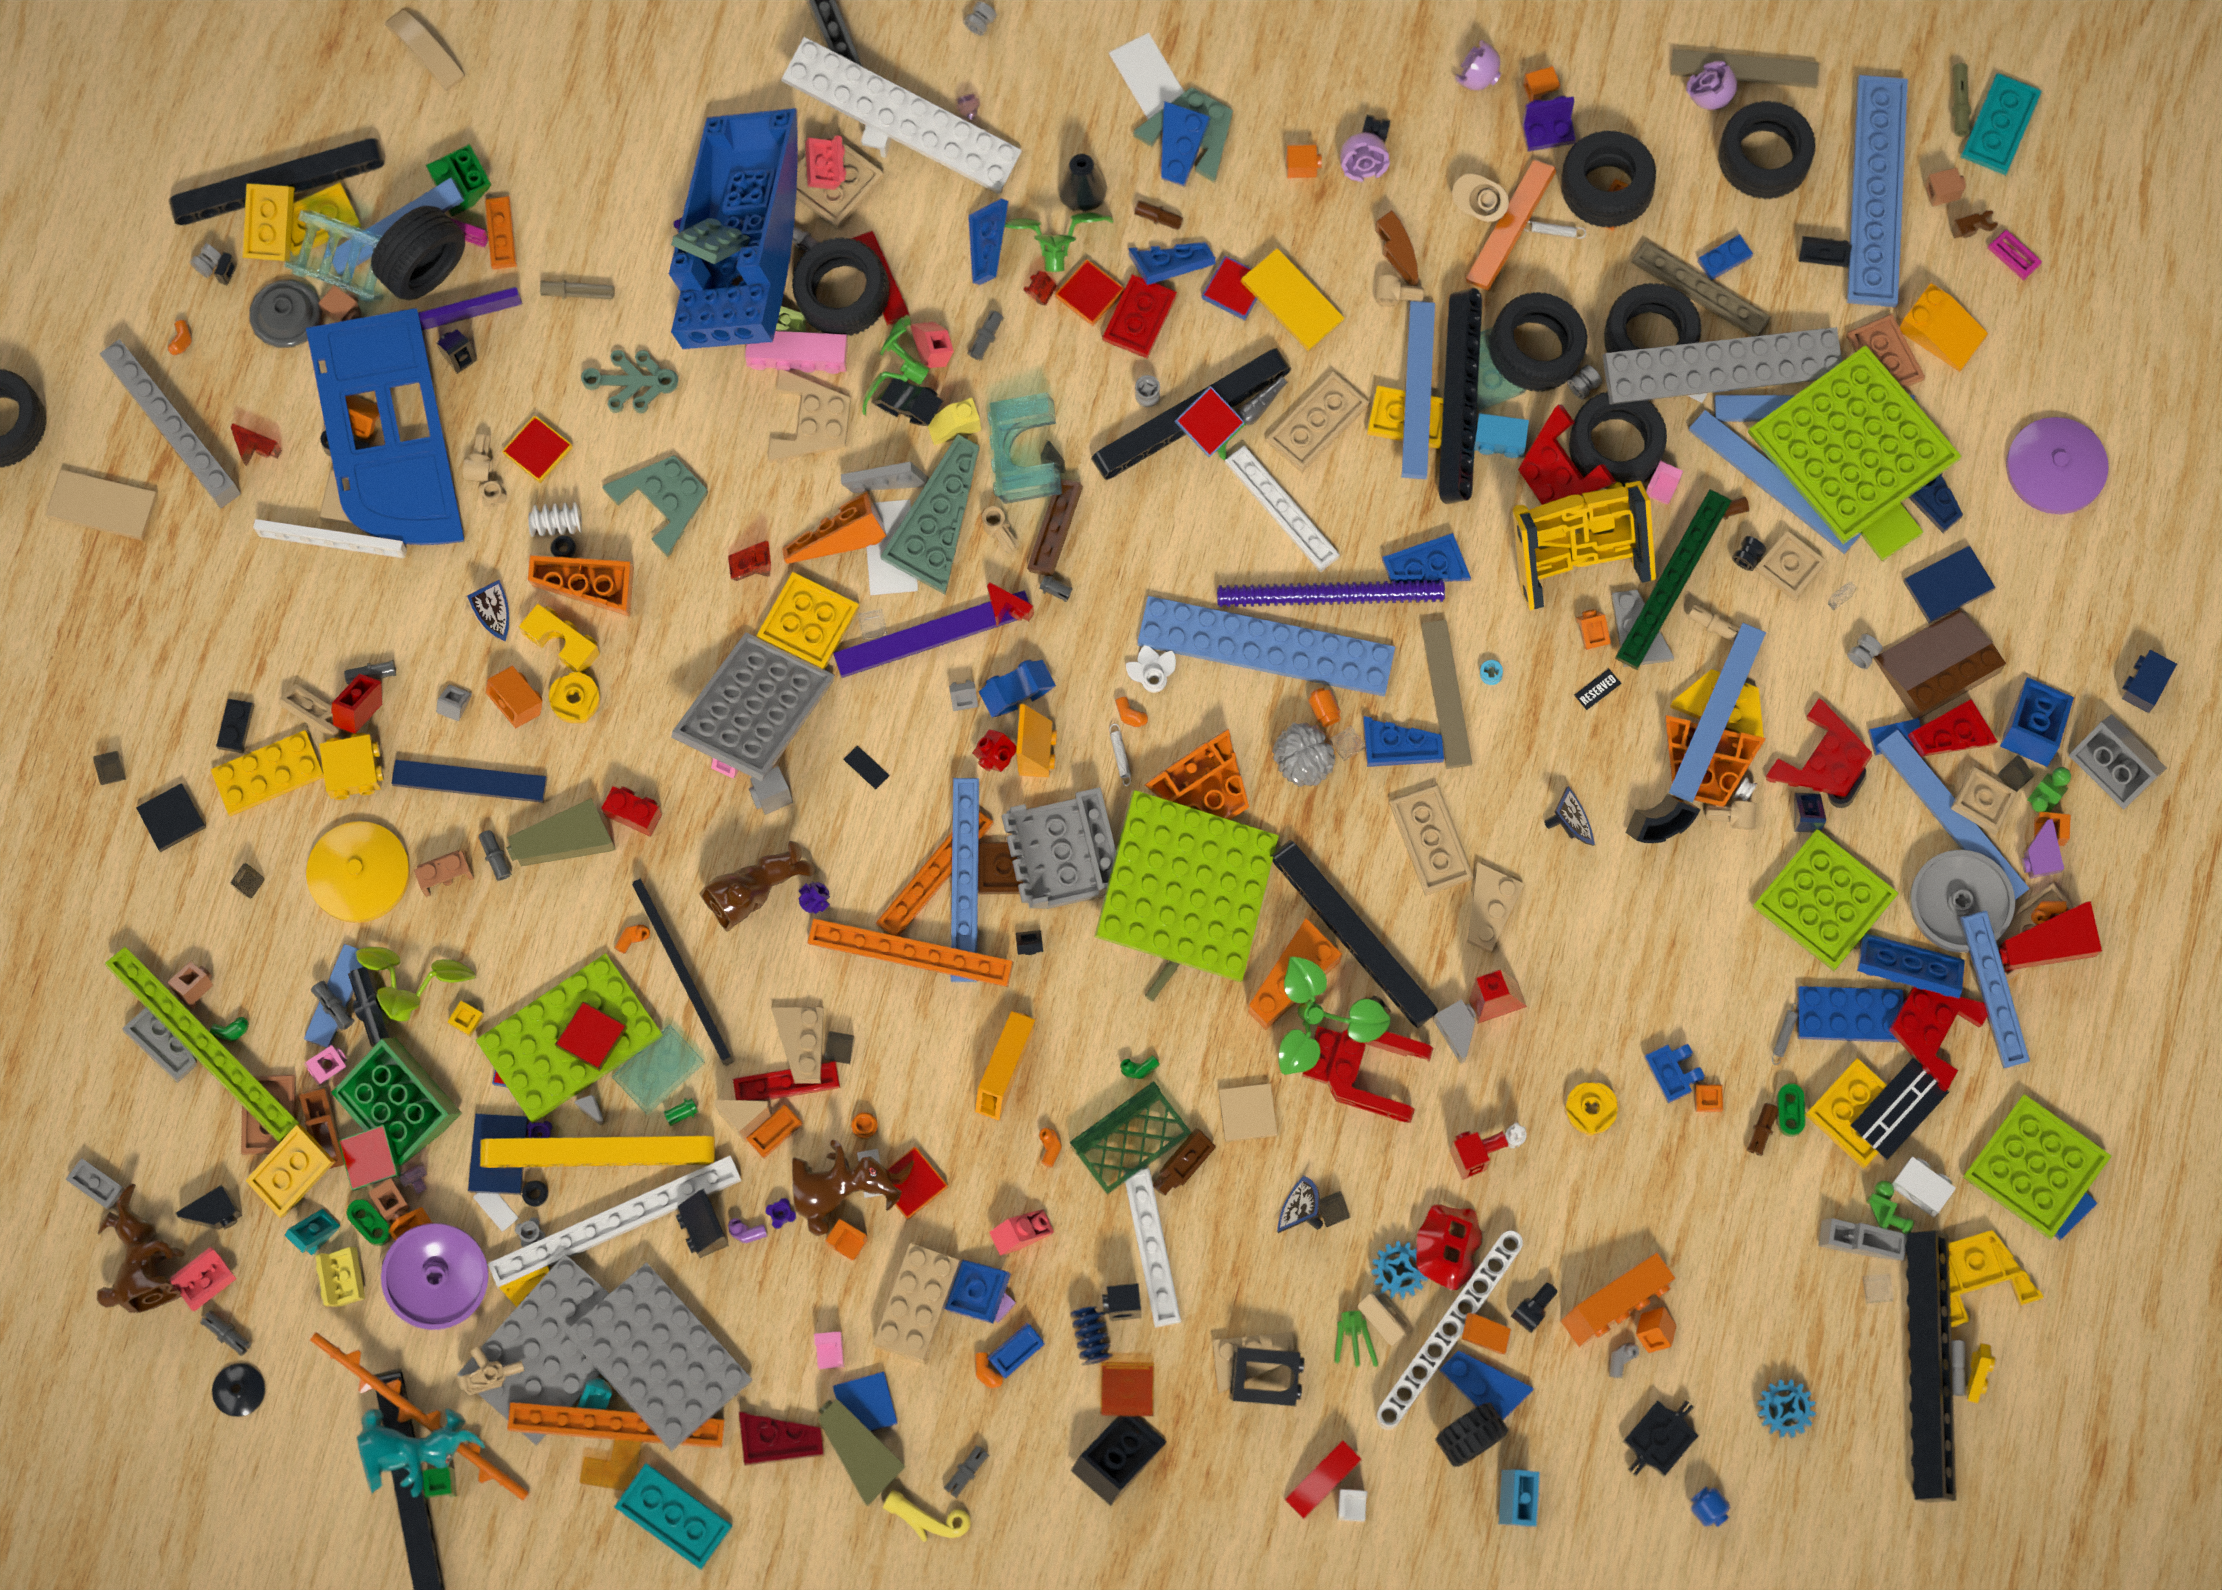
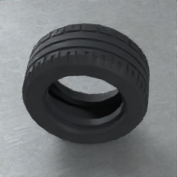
[1718,101,1816,199]
[371,205,466,300]
[792,237,890,336]
[1604,283,1701,353]
[1489,292,1588,392]
[0,369,46,468]
[1569,391,1667,489]

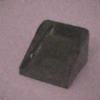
[1041,440,1065,473]
[93,751,126,785]
[1997,754,2034,792]
[230,863,265,899]
[824,1031,855,1064]
[1319,1191,1351,1228]

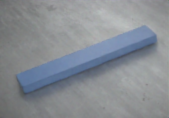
[327,178,465,275]
[1960,910,2030,1068]

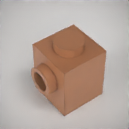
[1925,167,1966,207]
[318,285,361,322]

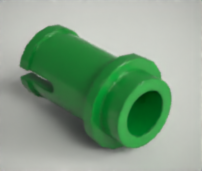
[663,1098,699,1126]

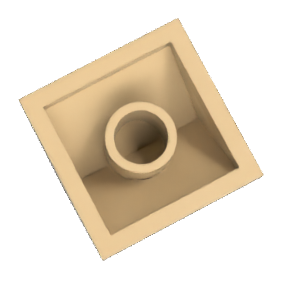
[715,1100,772,1142]

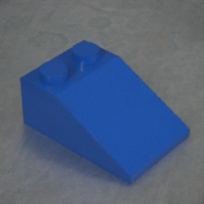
[2000,677,2074,767]

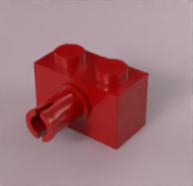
[1450,1131,1509,1180]

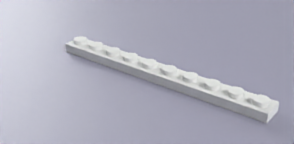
[488,1155,742,1289]

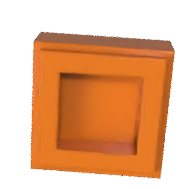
[1695,1084,1723,1112]

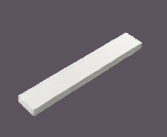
[1225,445,1340,572]
[253,519,407,558]
[1124,1168,1181,1328]

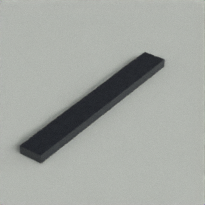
[632,878,733,1066]

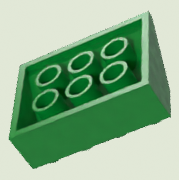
[331,1038,462,1167]

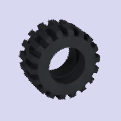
[1435,1402,1509,1467]

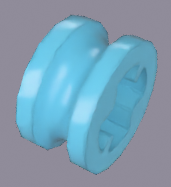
[1480,660,1503,685]

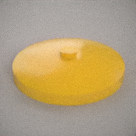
[306,821,410,923]

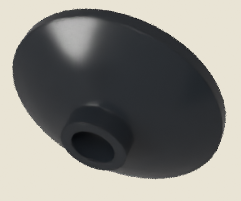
[212,1364,265,1417]

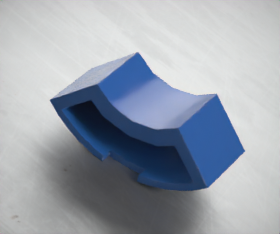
[979,659,1056,718]

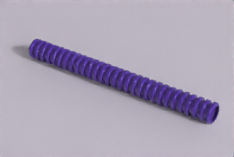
[1217,580,1445,607]

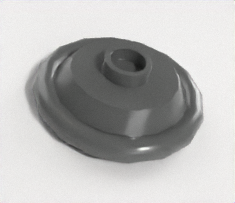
[249,280,322,348]

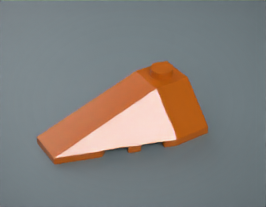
[782,492,886,564]

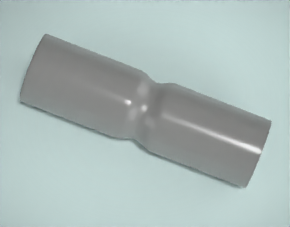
[1952,1340,1966,1396]

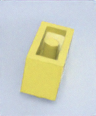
[927,398,981,445]

